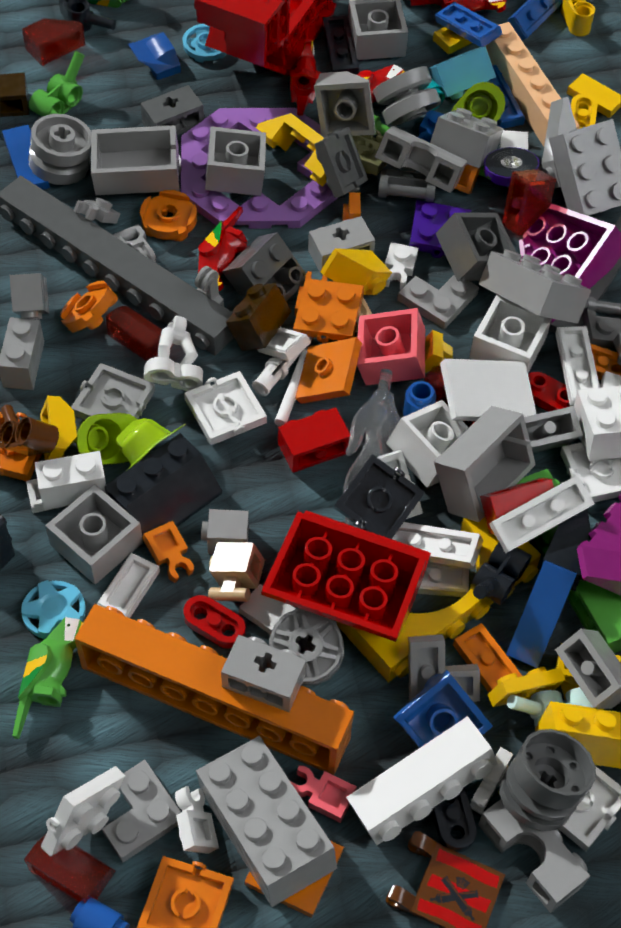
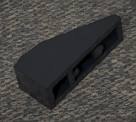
[537,485,591,591]

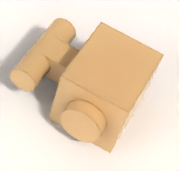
[208,542,265,602]

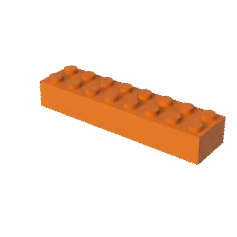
[74,604,354,775]

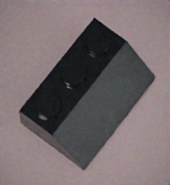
[104,433,222,547]

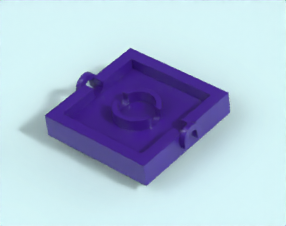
[409,200,472,258]

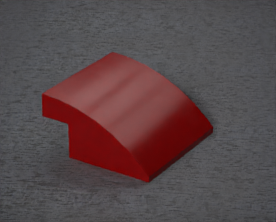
[261,510,431,642]

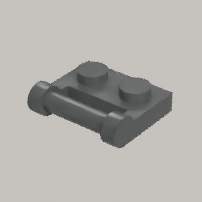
[378,168,436,203]
[582,296,621,349]

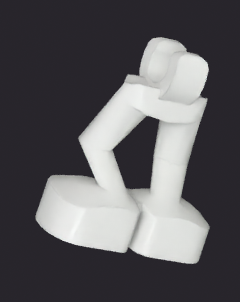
[144,316,203,391]

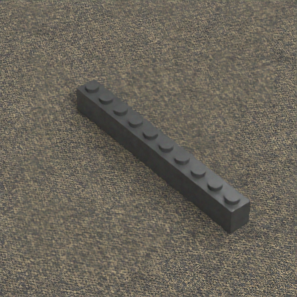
[0,175,234,356]

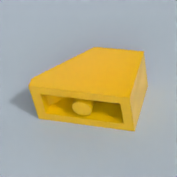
[320,248,392,295]

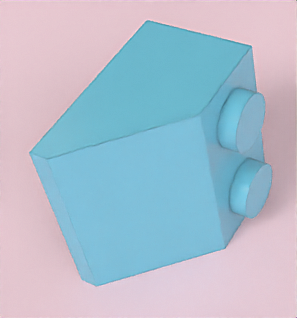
[428,46,496,100]

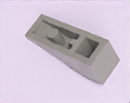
[542,97,577,190]

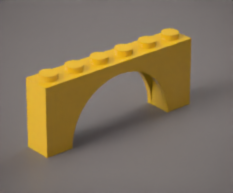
[336,517,541,682]

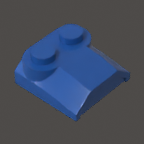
[393,670,493,748]

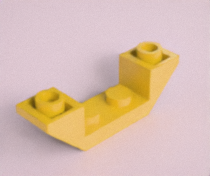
[255,113,327,187]

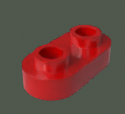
[528,372,570,412]
[183,595,246,649]

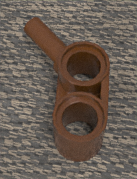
[0,404,59,456]

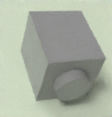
[201,509,249,554]

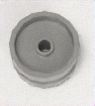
[373,66,441,127]
[28,114,92,185]

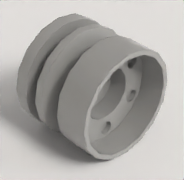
[269,608,345,686]

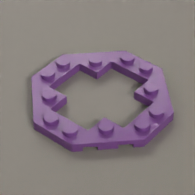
[181,108,337,229]

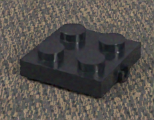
[333,454,425,539]

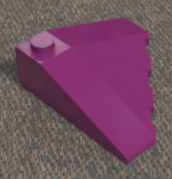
[516,197,621,323]
[577,493,621,596]

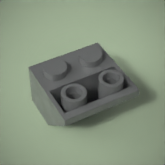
[222,232,306,301]

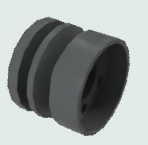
[499,729,596,831]

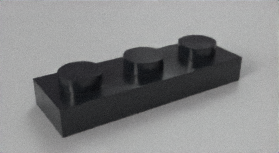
[322,15,359,75]

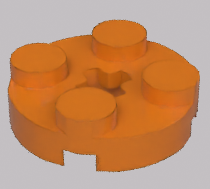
[140,190,197,241]
[60,281,118,333]

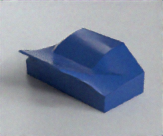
[128,32,181,80]

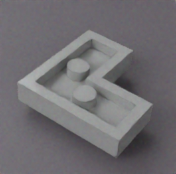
[397,275,479,329]
[408,634,480,702]
[102,760,181,863]

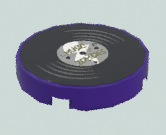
[484,147,539,187]

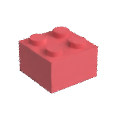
[357,308,426,386]

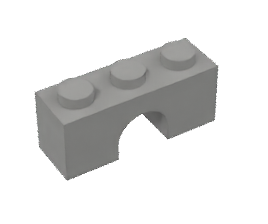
[375,126,468,193]
[478,799,590,913]

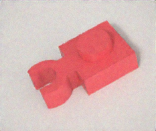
[291,766,357,823]

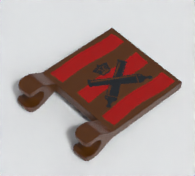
[386,831,505,928]

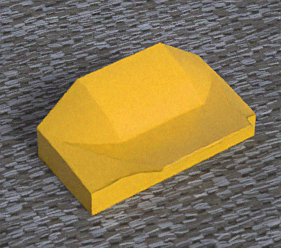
[40,395,77,460]

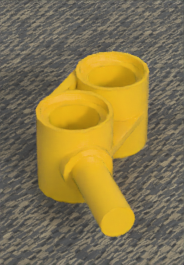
[561,0,595,36]

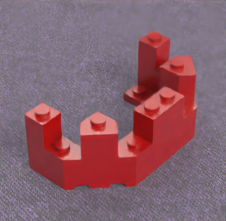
[194,0,337,76]

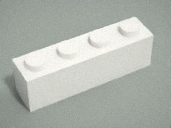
[346,716,498,845]

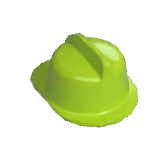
[451,82,506,122]
[74,413,138,465]
[116,418,186,471]

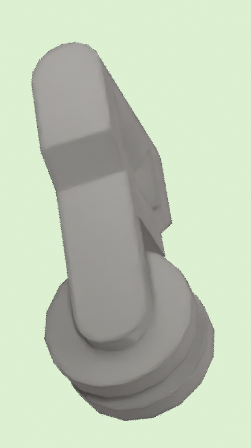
[113,224,156,263]
[195,266,224,307]

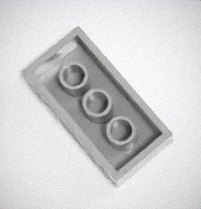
[196,736,337,907]

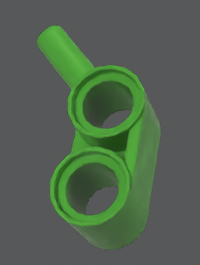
[29,51,85,117]

